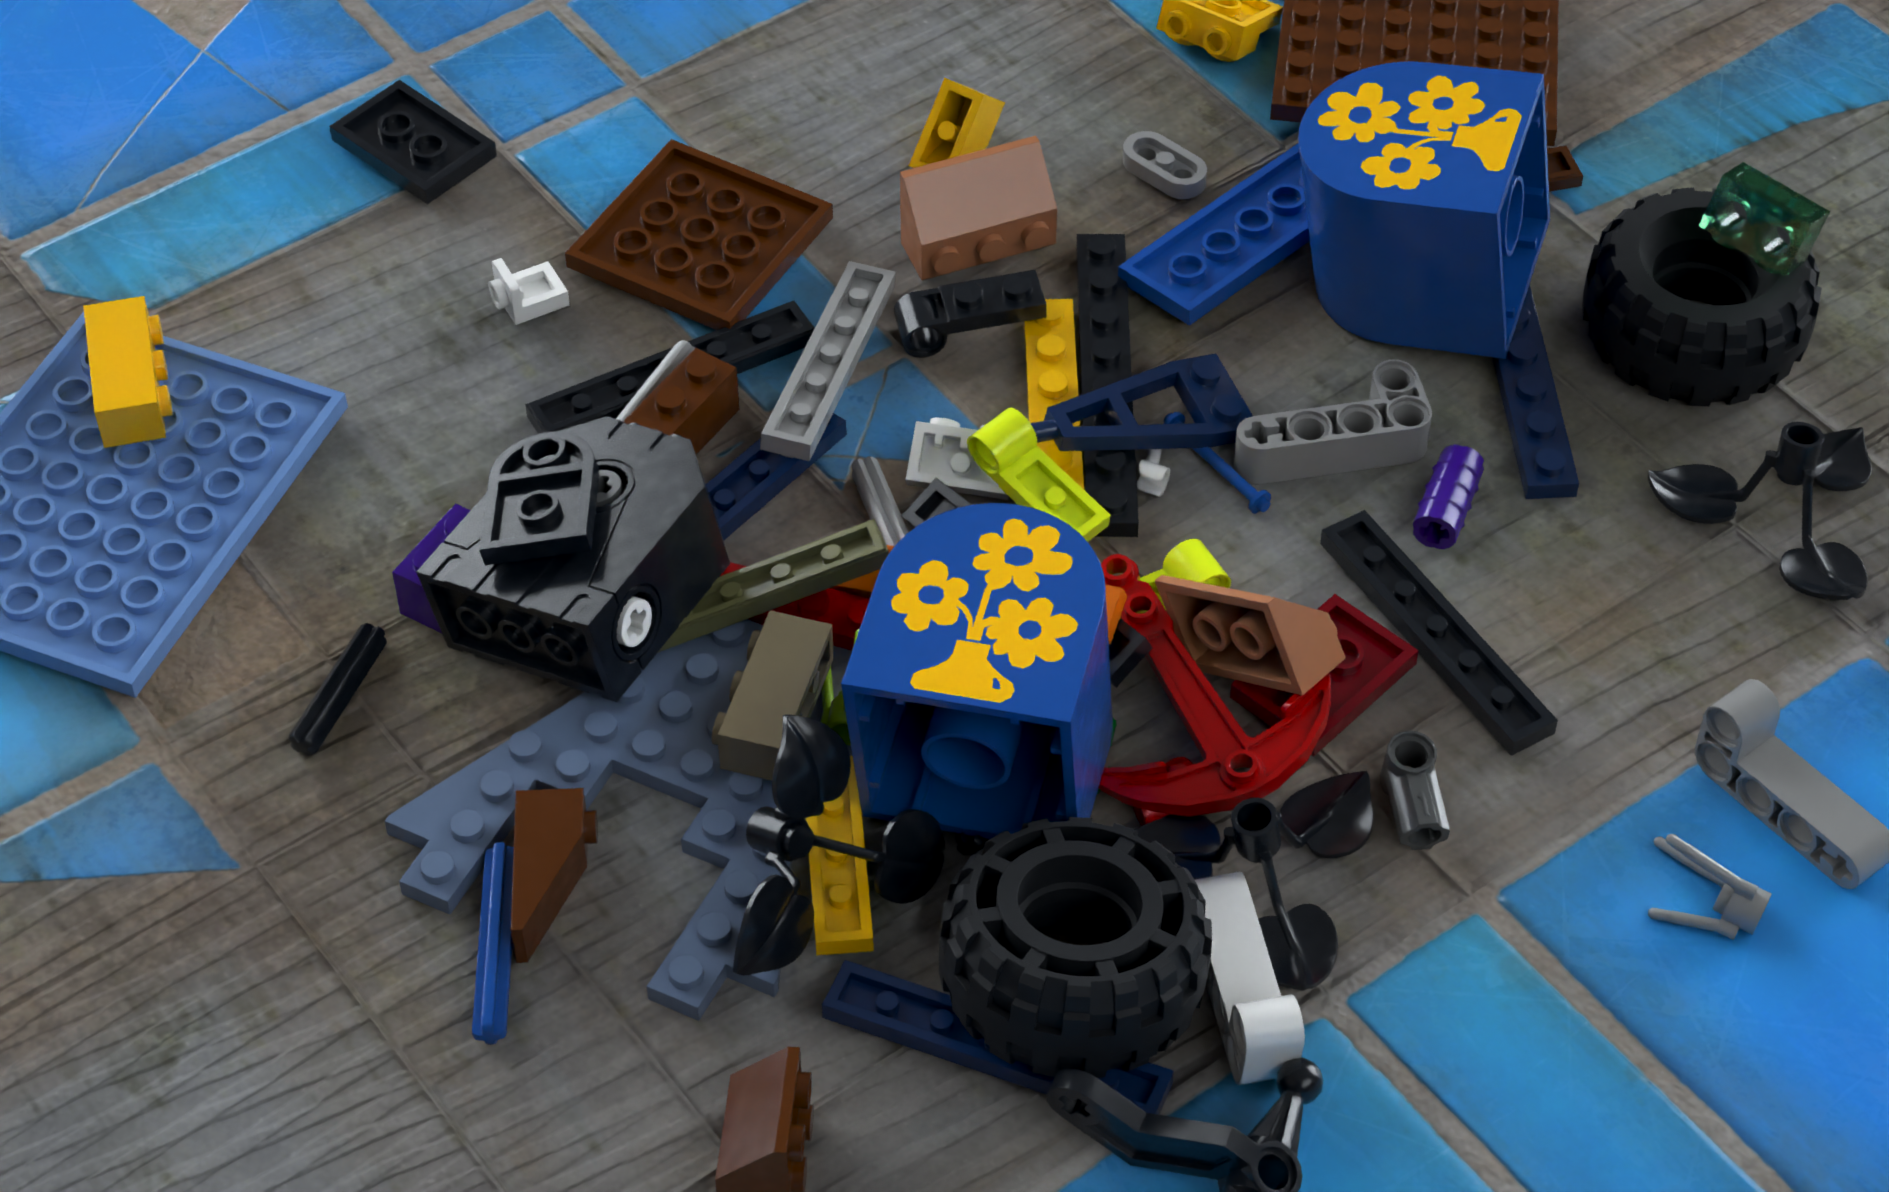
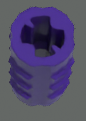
[1413,444,1484,549]

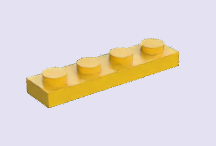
[806,756,874,956]

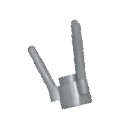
[1648,834,1772,940]

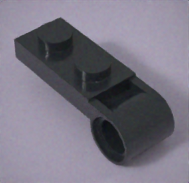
[894,270,1047,358]

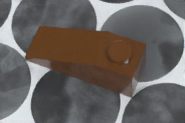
[511,788,598,963]

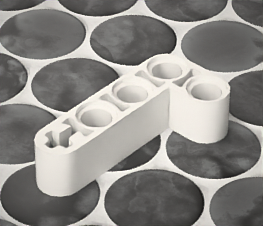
[1195,872,1305,1085]

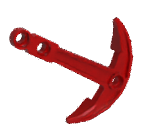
[1099,554,1331,817]

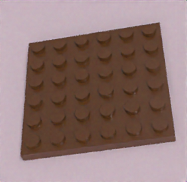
[1270,0,1559,146]

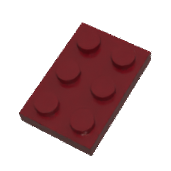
[1230,594,1419,757]

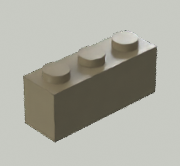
[712,610,833,781]

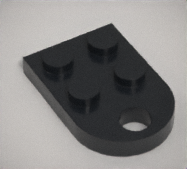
[479,431,599,566]

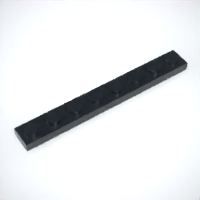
[1076,234,1139,537]

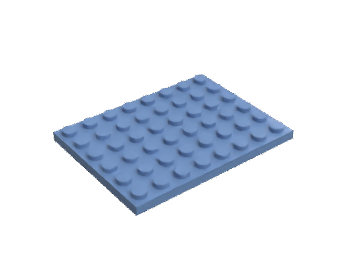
[0,312,348,698]

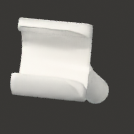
[1137,449,1170,497]

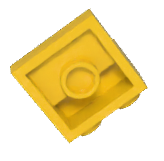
[1156,0,1283,62]

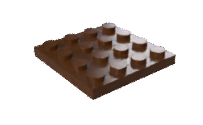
[565,139,833,330]

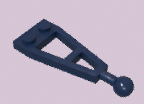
[1031,353,1253,451]

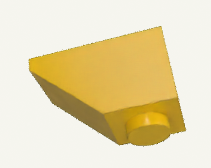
[908,78,1005,168]

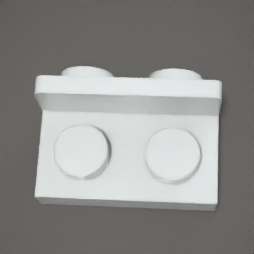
[905,418,1009,500]

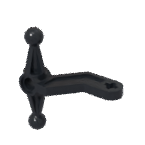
[1047,1058,1324,1192]

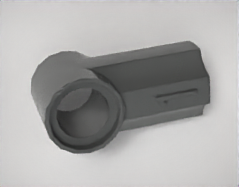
[1380,731,1450,850]

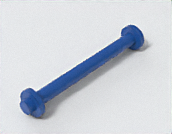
[1163,412,1271,514]

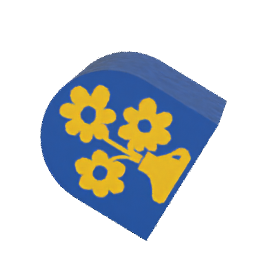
[1298,61,1550,359]
[841,503,1113,839]

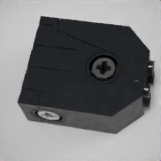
[416,416,730,702]

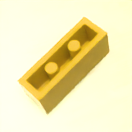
[83,296,173,448]

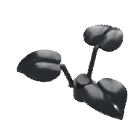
[1648,422,1872,600]
[733,714,945,976]
[1133,771,1374,991]

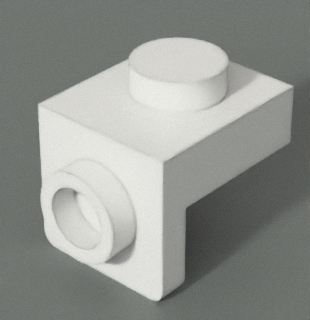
[488,258,570,325]

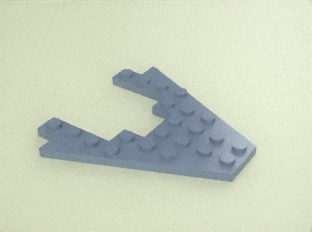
[385,619,792,1021]

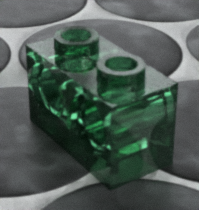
[1698,162,1831,276]

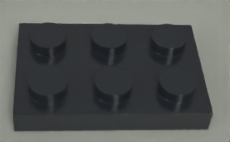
[329,80,497,204]

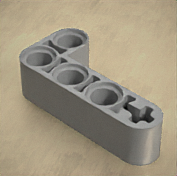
[1233,359,1432,484]
[1695,679,1889,889]

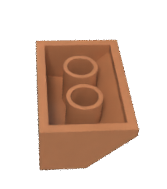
[900,136,1057,281]
[1155,575,1345,695]

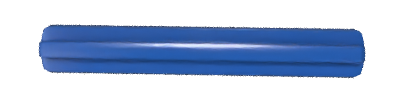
[472,842,514,1045]

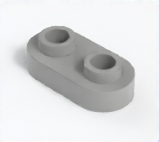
[1123,131,1207,199]

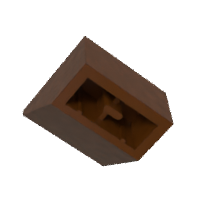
[715,1046,814,1192]

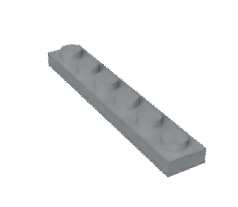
[760,261,896,461]

